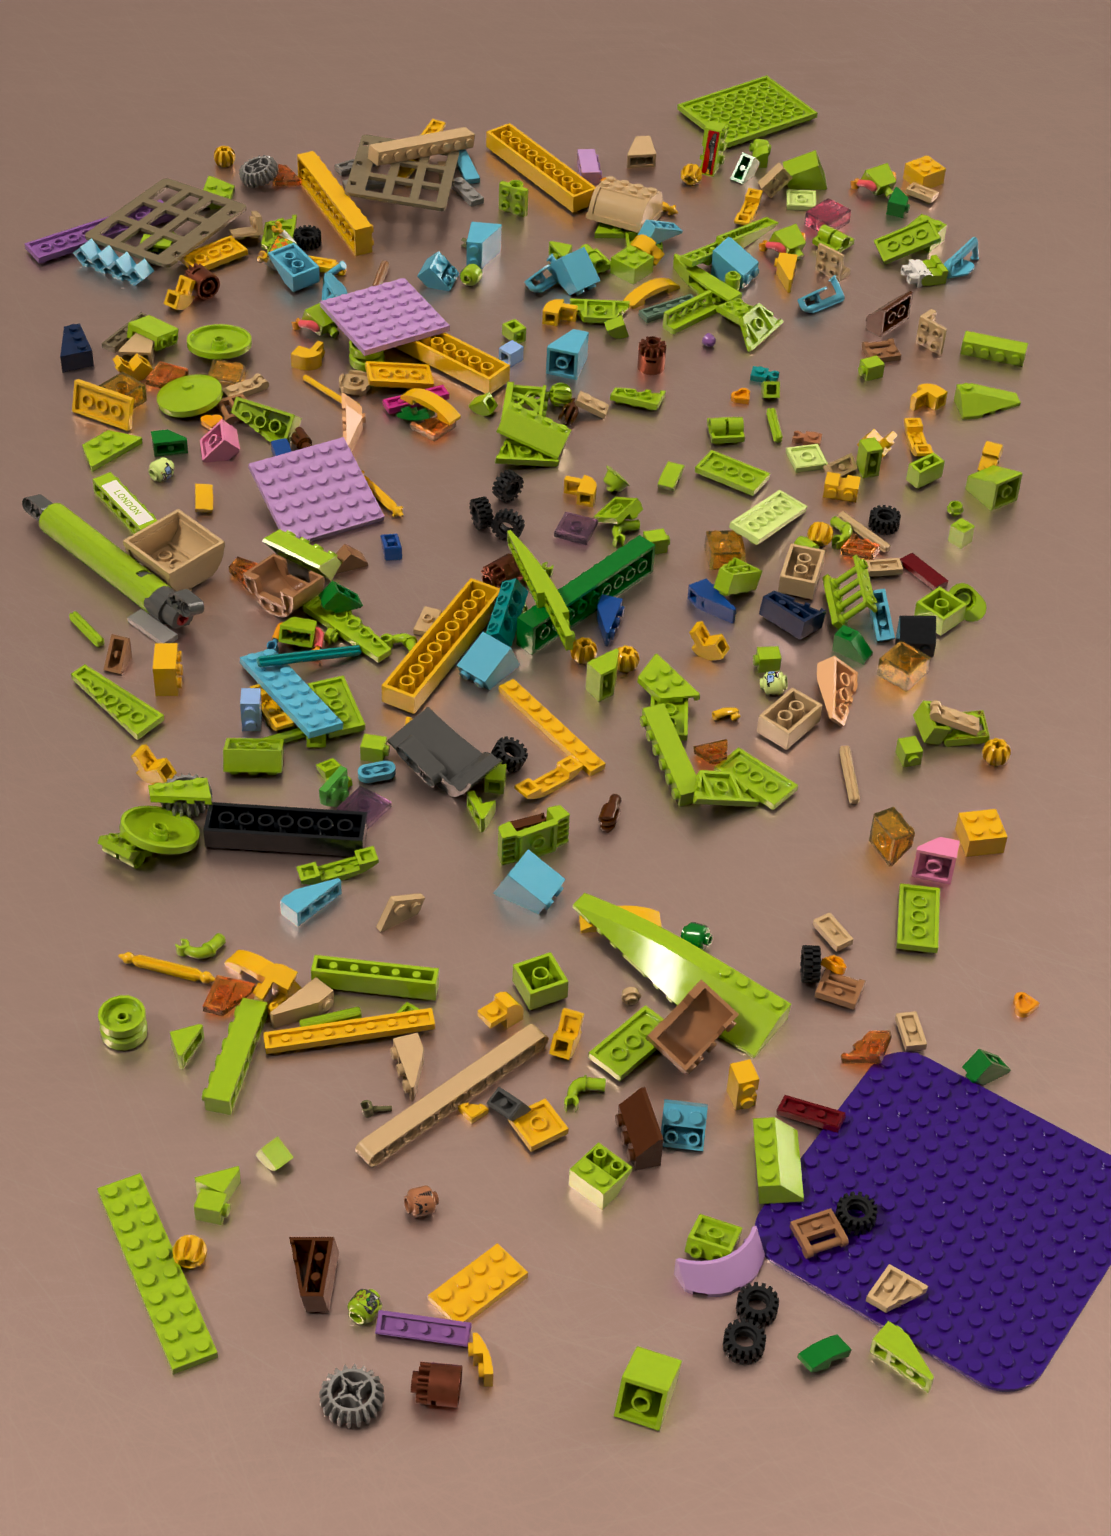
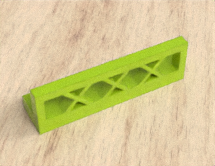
[663,290,718,335]

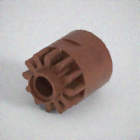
[184,263,220,300]
[637,336,666,375]
[481,553,523,588]
[411,1362,462,1408]

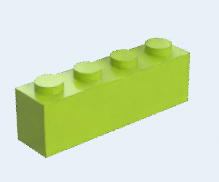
[960,331,1028,367]

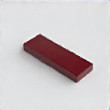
[900,553,948,590]
[777,1095,846,1133]

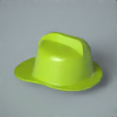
[603,466,630,493]
[949,583,987,622]

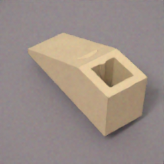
[390,1033,424,1101]

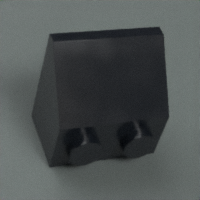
[895,616,936,657]

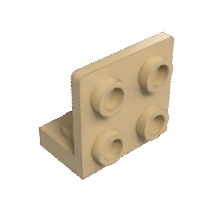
[758,162,792,198]
[229,211,264,240]
[815,243,851,282]
[915,309,947,355]

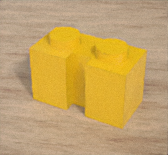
[823,472,861,503]
[726,1059,760,1110]

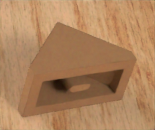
[336,544,368,574]
[103,634,132,674]

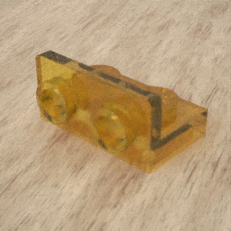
[208,359,247,384]

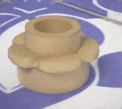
[621,987,641,1005]

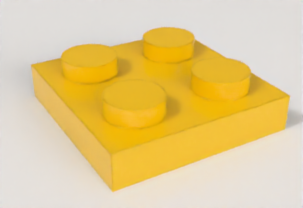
[508,1098,569,1152]

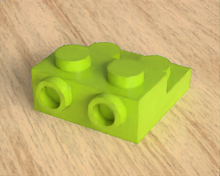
[594,497,643,524]
[684,1214,742,1260]

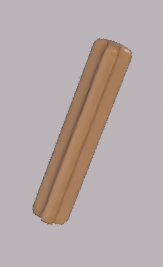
[372,260,389,286]

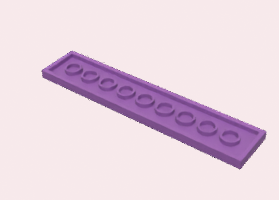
[24,199,176,263]

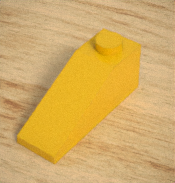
[774,252,798,293]

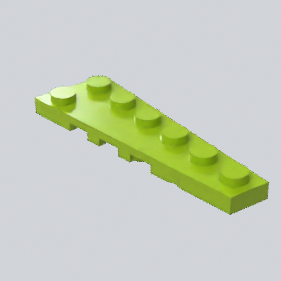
[303,596,391,663]
[71,664,165,740]

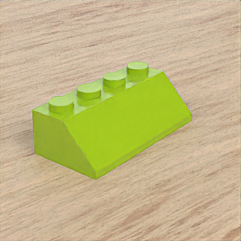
[496,402,571,460]
[262,529,342,581]
[753,1117,804,1204]

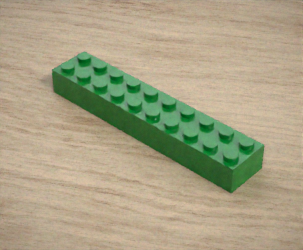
[516,535,655,655]

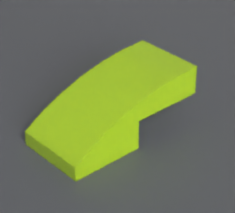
[657,461,685,491]
[316,758,353,788]

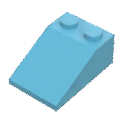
[268,243,320,292]

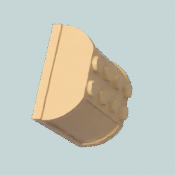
[586,176,663,233]
[123,509,225,591]

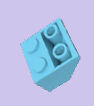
[417,251,459,291]
[661,1099,708,1151]

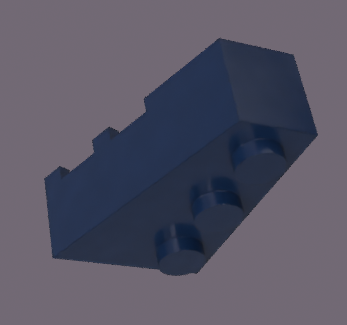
[60,323,94,373]
[759,591,826,640]

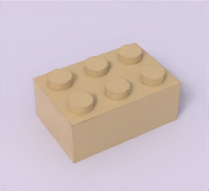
[778,544,825,599]
[757,687,823,750]

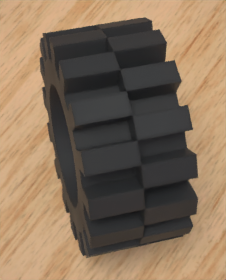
[294,225,322,251]
[492,469,524,503]
[469,496,494,530]
[868,505,901,535]
[491,508,525,542]
[491,736,528,773]
[800,945,821,983]
[835,1191,878,1236]
[736,1282,779,1328]
[723,1318,766,1365]

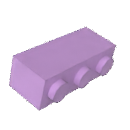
[577,149,602,185]

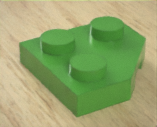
[319,766,349,808]

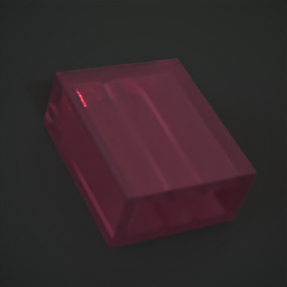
[804,198,851,231]

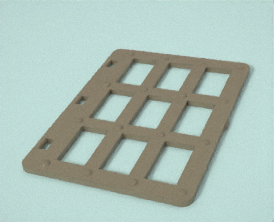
[345,135,459,211]
[85,178,246,268]

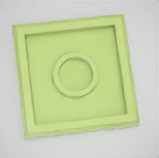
[786,189,816,211]
[786,444,828,473]

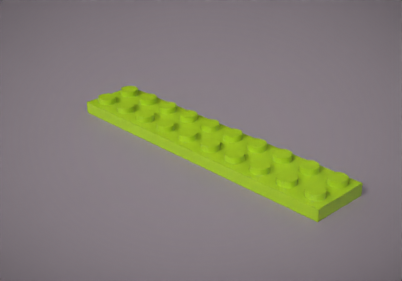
[97,1173,218,1374]

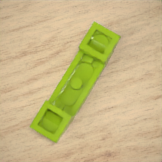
[296,846,379,885]

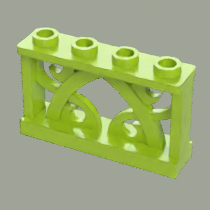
[501,382,549,420]

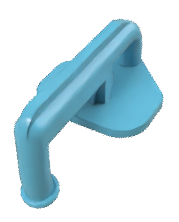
[944,237,979,279]
[524,254,558,293]
[322,261,347,301]
[797,275,845,314]

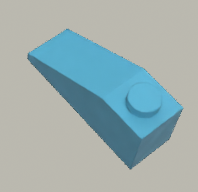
[638,219,683,244]
[869,589,895,642]
[280,878,342,926]

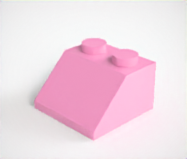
[200,419,240,462]
[911,837,960,885]

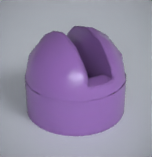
[702,333,716,347]

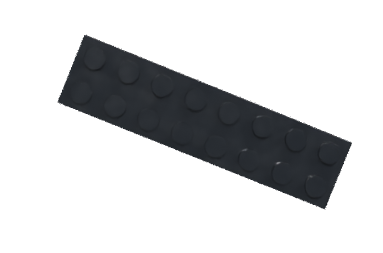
[203,802,368,856]

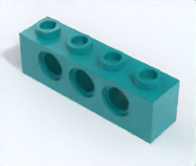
[486,578,528,647]

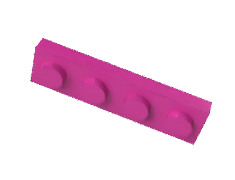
[383,385,449,414]

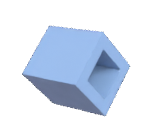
[499,340,524,368]

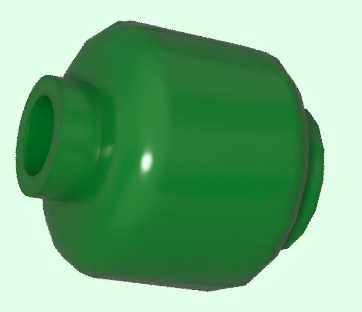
[681,922,713,950]

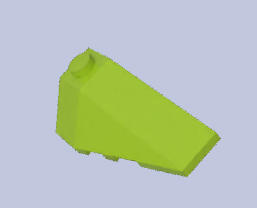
[954,383,1021,420]
[231,396,302,443]

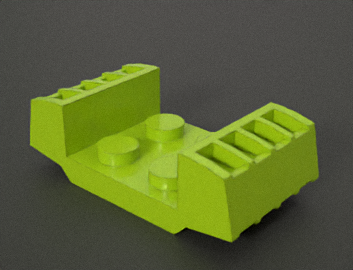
[497,805,570,865]

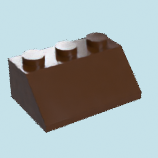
[866,291,913,337]
[615,1087,664,1171]

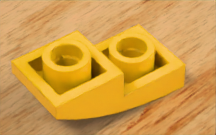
[195,483,213,513]
[468,1333,494,1387]

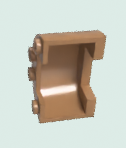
[243,553,325,617]
[645,979,739,1075]

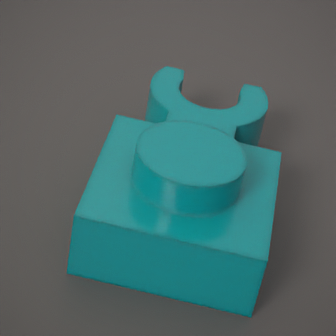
[750,366,780,382]

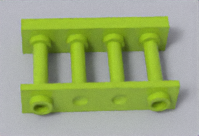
[822,555,877,630]

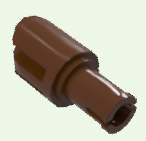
[558,398,579,426]
[290,427,312,450]
[598,794,622,832]

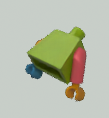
[850,163,896,199]
[759,224,806,261]
[291,303,339,338]
[267,617,324,662]

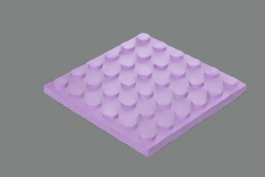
[320,278,450,356]
[248,437,385,542]

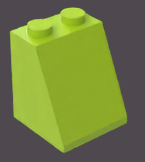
[783,150,827,190]
[965,465,1023,511]
[614,1346,682,1431]

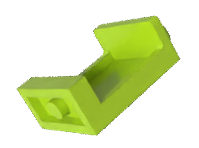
[127,315,179,351]

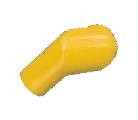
[712,707,741,721]
[267,993,287,1015]

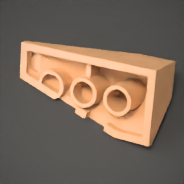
[341,393,366,452]
[816,656,858,727]

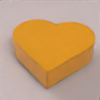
[731,388,750,404]
[201,415,223,430]
[821,955,847,975]
[1013,992,1040,1018]

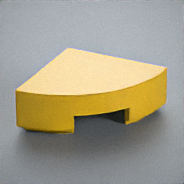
[458,1103,489,1124]

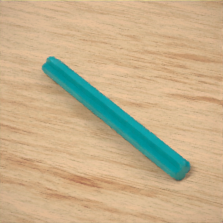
[257,645,361,667]

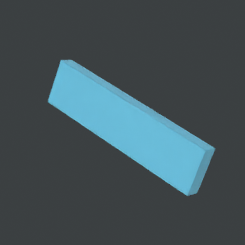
[457,149,480,184]

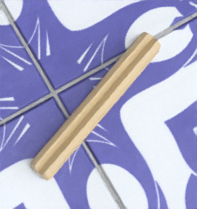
[838,511,891,553]
[839,746,860,804]

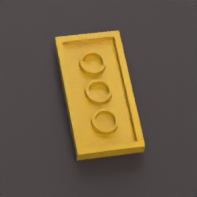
[179,235,248,270]
[365,361,434,389]
[72,379,134,431]
[428,1243,528,1322]

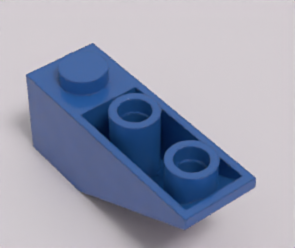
[688,578,736,624]
[597,594,625,646]

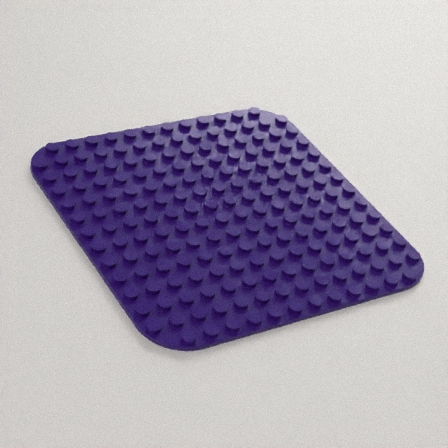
[755,1052,1111,1392]

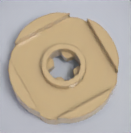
[339,370,371,396]

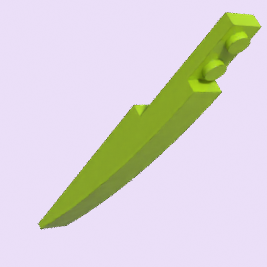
[680,217,778,267]
[507,530,576,651]

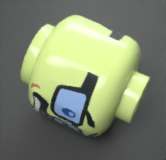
[148,457,175,482]
[760,671,788,695]

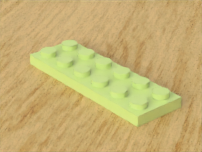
[729,490,808,545]

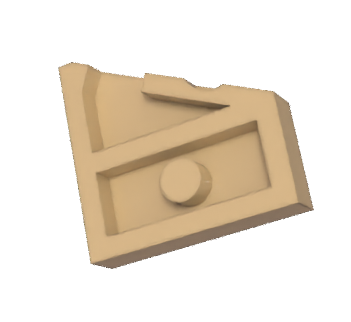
[376,893,425,932]
[866,1264,928,1313]

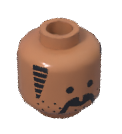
[404,1185,439,1218]

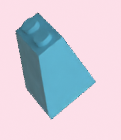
[466,222,502,269]
[711,237,759,289]
[548,247,601,296]
[546,329,589,380]
[456,632,520,690]
[493,849,566,914]

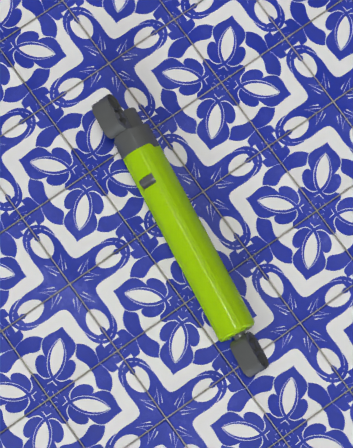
[22,494,204,629]

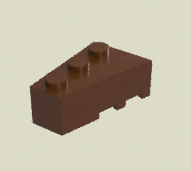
[289,1237,339,1312]

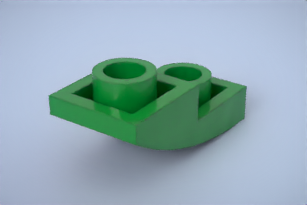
[396,406,435,420]
[797,1334,852,1373]

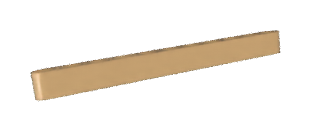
[355,1024,549,1167]

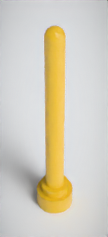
[303,375,360,405]

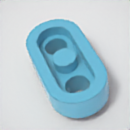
[358,761,396,783]

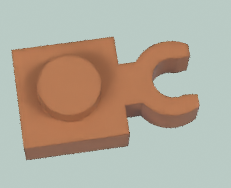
[792,431,822,447]

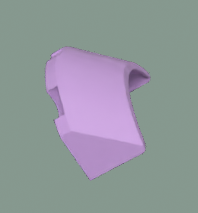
[674,1226,765,1297]

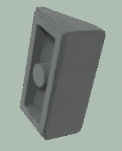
[486,1087,531,1121]

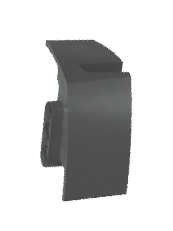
[387,707,503,797]

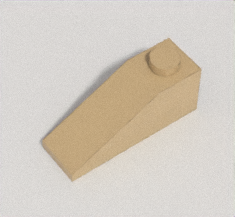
[270,977,334,1028]

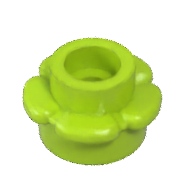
[947,501,964,516]
[324,627,339,645]

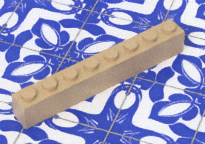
[368,127,475,166]

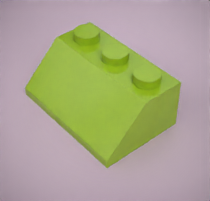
[223,738,284,775]

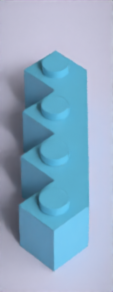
[73,238,154,286]

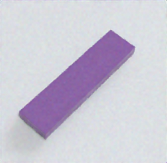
[375,1310,472,1347]

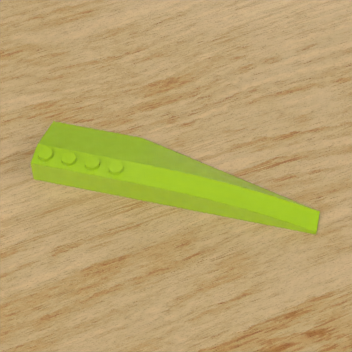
[572,893,791,1058]

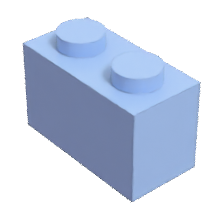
[240,688,262,731]

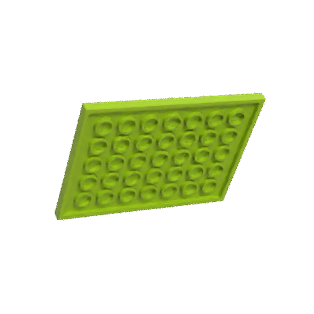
[677,75,818,148]

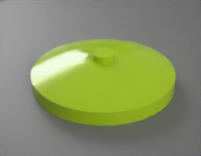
[187,324,252,359]
[157,374,223,417]
[119,806,200,854]

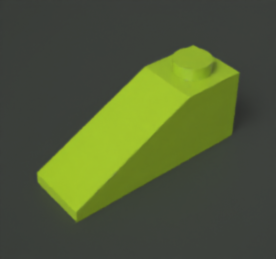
[870,1321,934,1393]

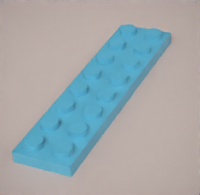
[240,649,343,738]

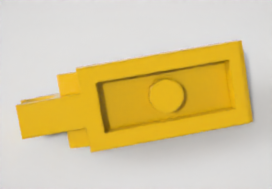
[309,256,347,276]

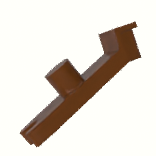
[510,813,546,831]

